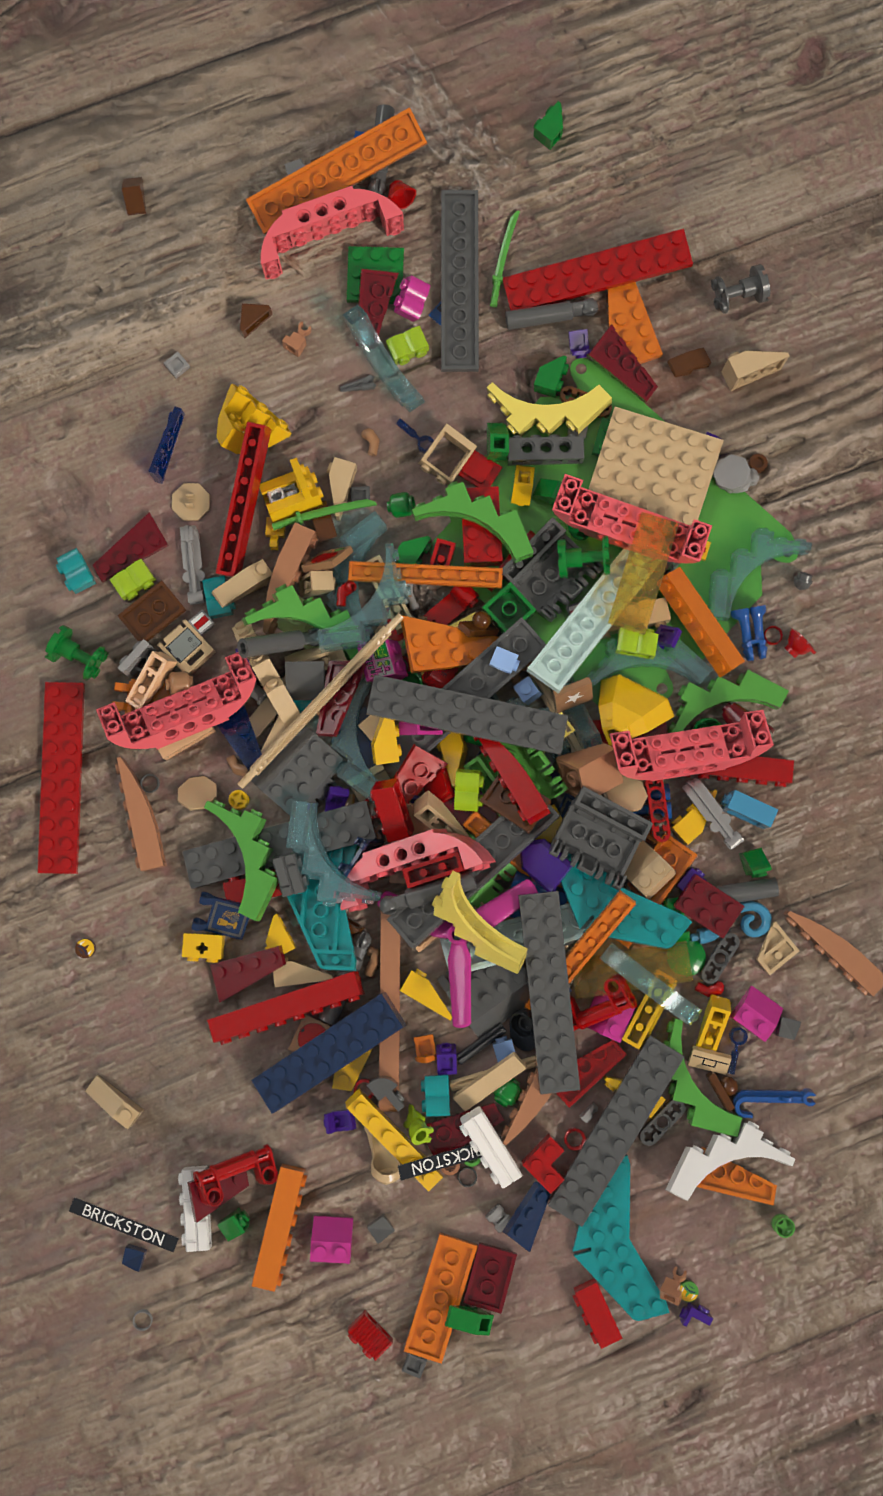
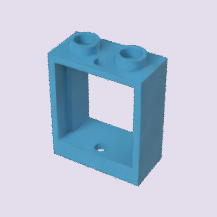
[720,790,778,829]

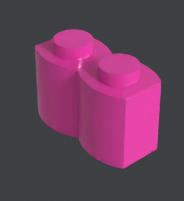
[394,275,430,322]

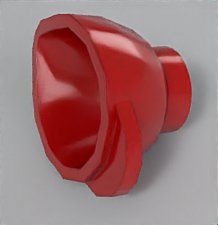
[387,180,417,210]
[784,628,816,658]

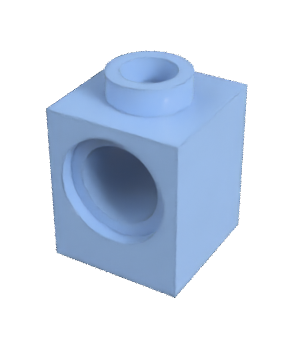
[489,646,520,674]

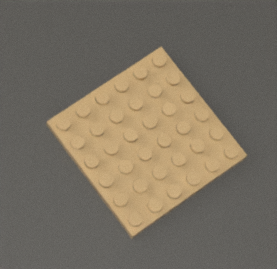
[588,407,724,525]

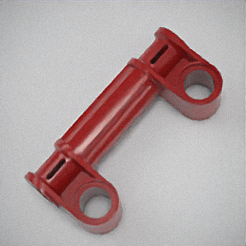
[570,974,637,1031]
[193,1144,278,1206]

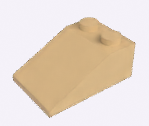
[721,351,789,391]
[624,841,676,900]

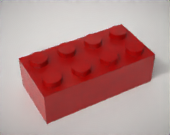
[461,486,503,567]

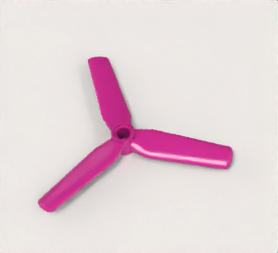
[377,879,538,1028]

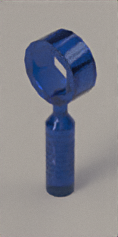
[396,418,434,454]
[727,1027,748,1075]

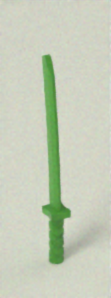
[490,210,520,307]
[272,499,377,530]

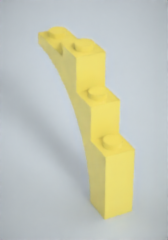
[487,382,612,436]
[432,871,528,974]

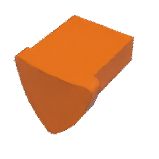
[414,1034,437,1063]

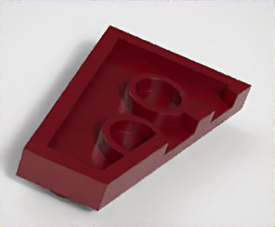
[187,1171,249,1223]

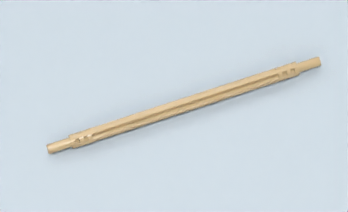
[237,613,404,789]

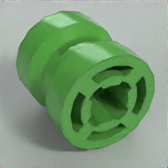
[771,1214,795,1238]

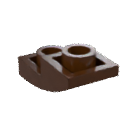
[667,347,712,377]
[310,500,338,542]

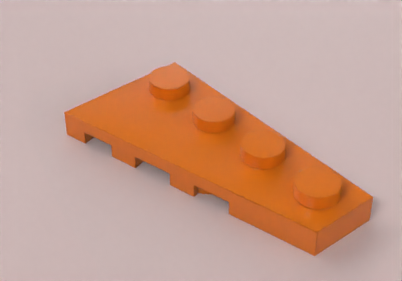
[697,1147,777,1206]

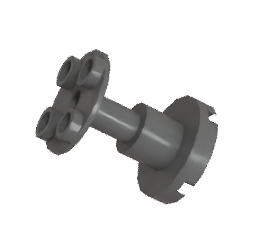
[711,264,770,314]

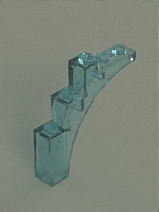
[326,511,387,639]
[708,528,812,621]
[317,543,412,653]
[586,637,713,688]
[330,677,378,806]
[286,800,381,906]

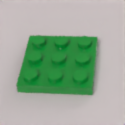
[346,246,404,304]

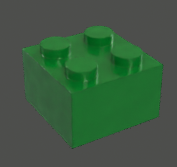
[482,582,536,634]

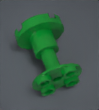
[558,536,610,578]
[45,625,109,681]

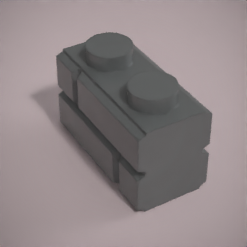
[272,851,309,897]

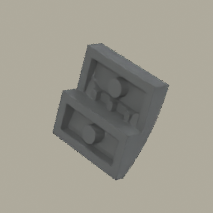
[285,661,325,700]

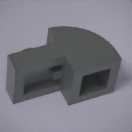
[367,1076,405,1111]

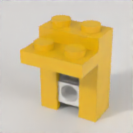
[259,457,324,523]

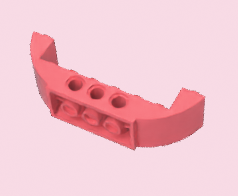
[261,186,404,280]
[552,474,712,564]
[96,652,256,749]
[610,710,774,782]
[340,829,496,912]

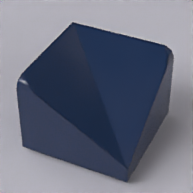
[122,1244,147,1272]

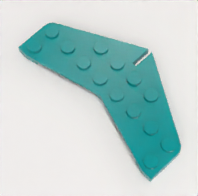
[551,842,692,949]
[287,844,358,971]
[572,1154,670,1321]

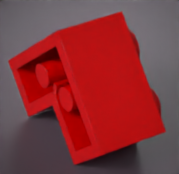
[521,1133,565,1194]

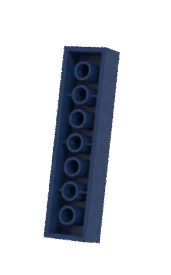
[251,992,407,1114]

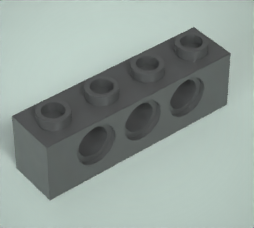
[508,434,584,466]

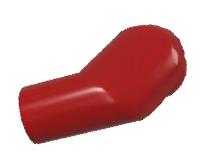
[336,581,357,607]
[694,981,724,998]

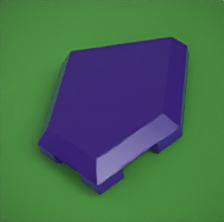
[520,839,573,892]

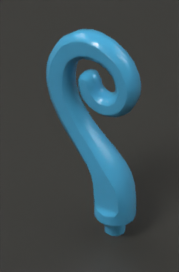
[690,901,772,944]

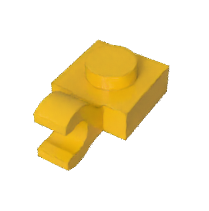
[265,517,286,550]

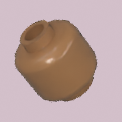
[165,671,194,695]

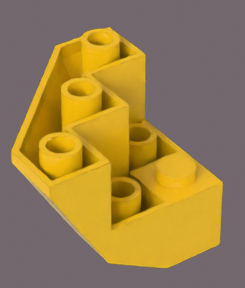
[217,383,292,454]
[598,674,674,746]

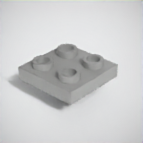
[118,639,157,678]

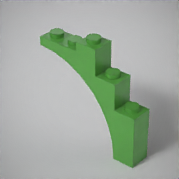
[412,481,534,563]
[242,584,364,660]
[667,670,789,733]
[204,800,279,921]
[663,1017,742,1137]

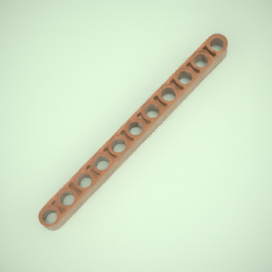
[379,911,401,1112]

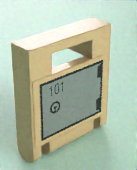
[157,619,216,676]

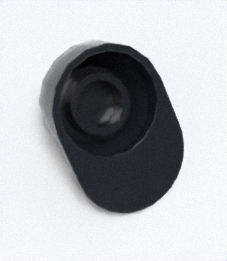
[509,1008,535,1051]

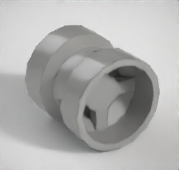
[485,1204,511,1233]

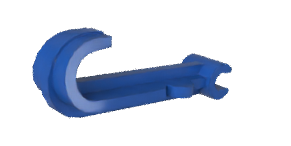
[732,1088,816,1118]

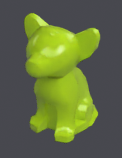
[403,1104,434,1145]

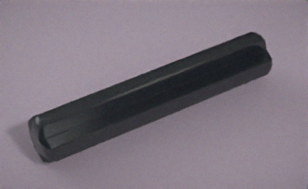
[456,1023,507,1065]

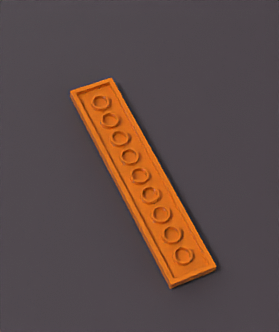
[246,107,427,235]

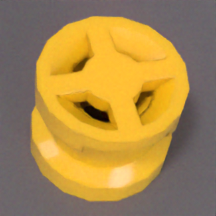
[228,790,250,810]

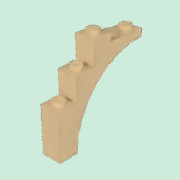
[232,621,301,728]

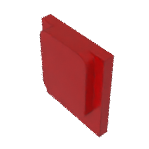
[458,450,503,487]
[423,768,455,803]

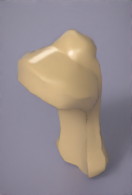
[364,1113,402,1185]

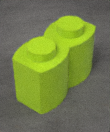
[386,326,429,365]
[110,559,156,601]
[615,625,659,659]
[454,769,484,812]

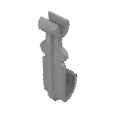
[180,525,206,605]
[682,778,744,850]

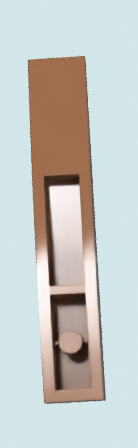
[263,523,319,635]
[115,757,167,871]
[783,911,883,997]
[500,1045,576,1145]

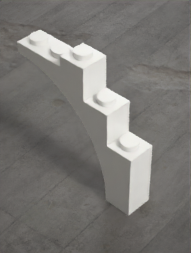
[665,1121,795,1201]

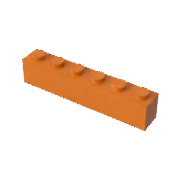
[655,567,745,678]
[252,1163,307,1292]

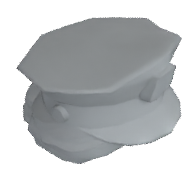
[713,454,759,494]

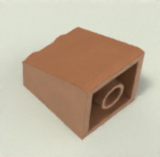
[556,743,623,797]

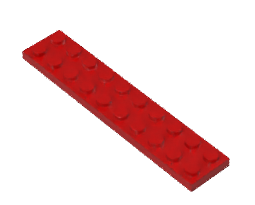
[503,228,693,311]
[38,682,85,874]

